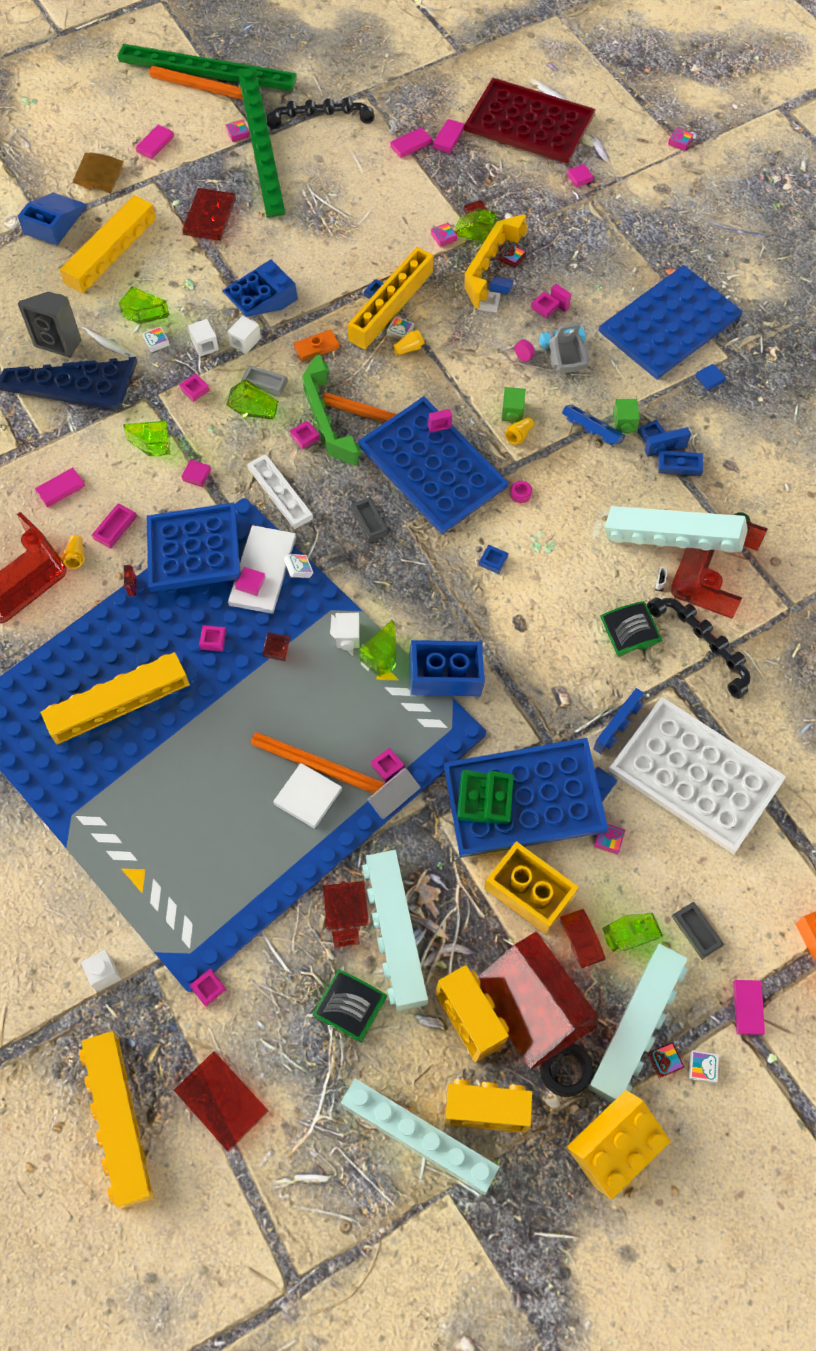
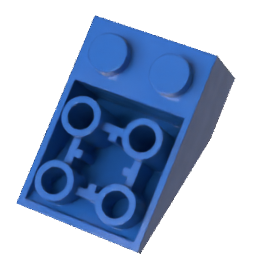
[17,192,87,246]
[222,259,298,317]

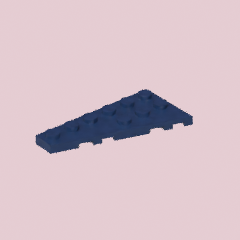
[0,357,137,411]

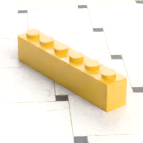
[59,195,156,294]
[347,247,434,350]
[40,652,189,745]
[79,1031,154,1209]

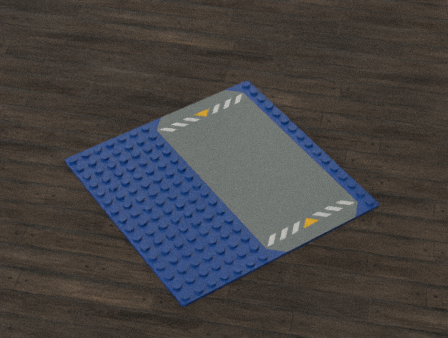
[0,498,486,992]

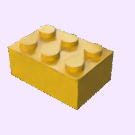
[484,841,579,935]
[435,965,509,1063]
[444,1080,532,1133]
[567,1090,671,1200]

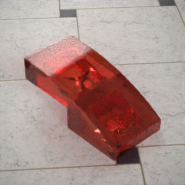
[560,908,606,968]

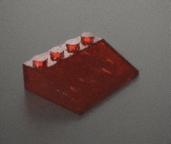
[478,931,598,1070]

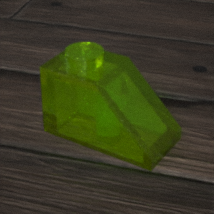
[454,208,497,242]
[119,286,170,324]
[227,379,279,420]
[123,421,171,456]
[359,620,396,677]
[602,913,663,952]

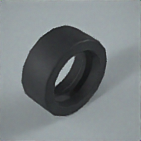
[540,1042,593,1097]

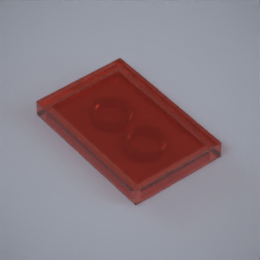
[182,188,236,241]
[174,1051,269,1152]

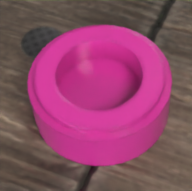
[514,339,535,361]
[510,481,532,503]

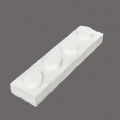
[247,454,313,529]

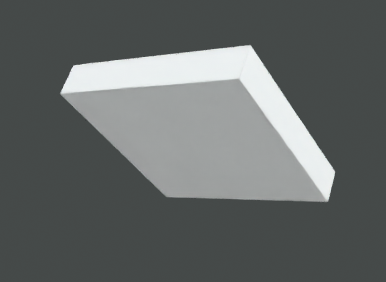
[273,763,342,829]

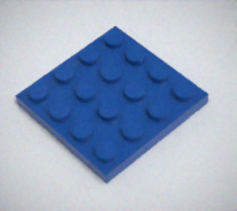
[147,502,241,593]

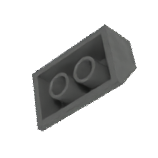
[18,291,82,358]

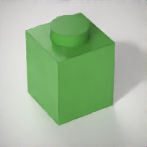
[501,387,526,422]
[613,399,640,434]

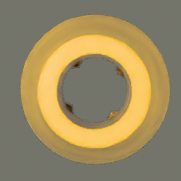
[393,330,425,357]
[505,417,535,445]
[62,535,85,569]

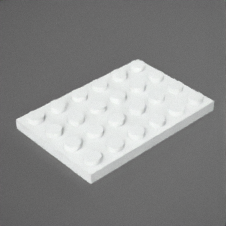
[608,697,786,855]

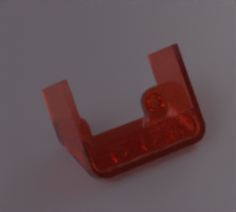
[0,512,67,623]
[671,521,768,619]

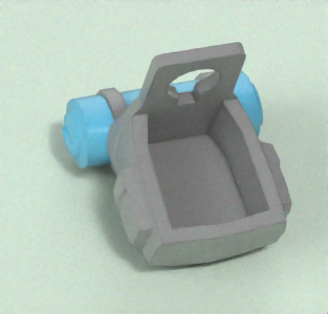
[539,323,590,373]

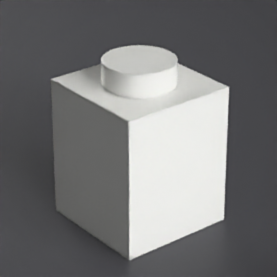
[227,316,261,354]
[188,319,219,357]
[335,613,360,650]
[81,950,122,992]

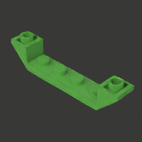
[302,354,361,466]

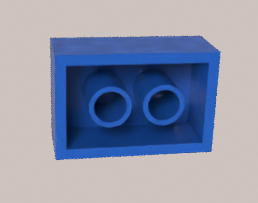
[409,640,485,697]

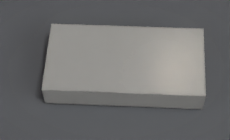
[241,365,288,397]
[367,768,421,819]

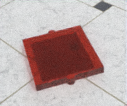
[323,881,369,930]

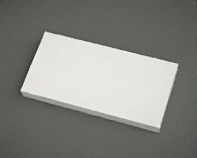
[228,525,296,614]

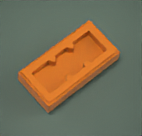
[293,329,339,362]

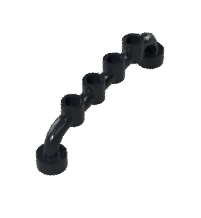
[267,97,375,129]
[647,597,751,699]

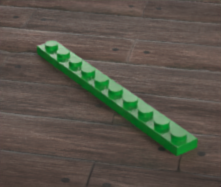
[117,44,297,92]
[237,67,286,218]

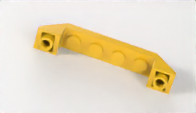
[464,214,528,309]

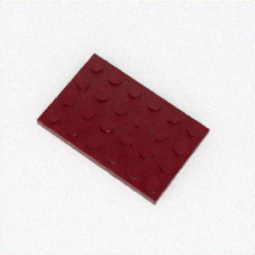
[464,77,596,164]

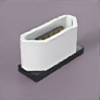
[655,567,668,592]

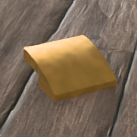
[73,153,124,193]

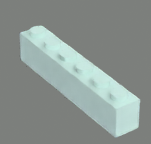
[604,506,748,552]
[362,850,428,1012]
[587,943,688,1103]
[341,1078,499,1195]

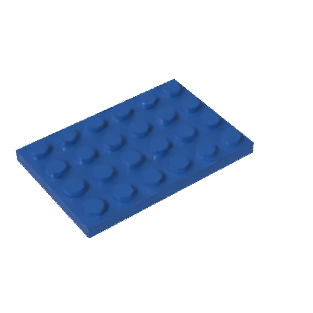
[599,265,743,380]
[358,396,509,535]
[443,738,608,858]

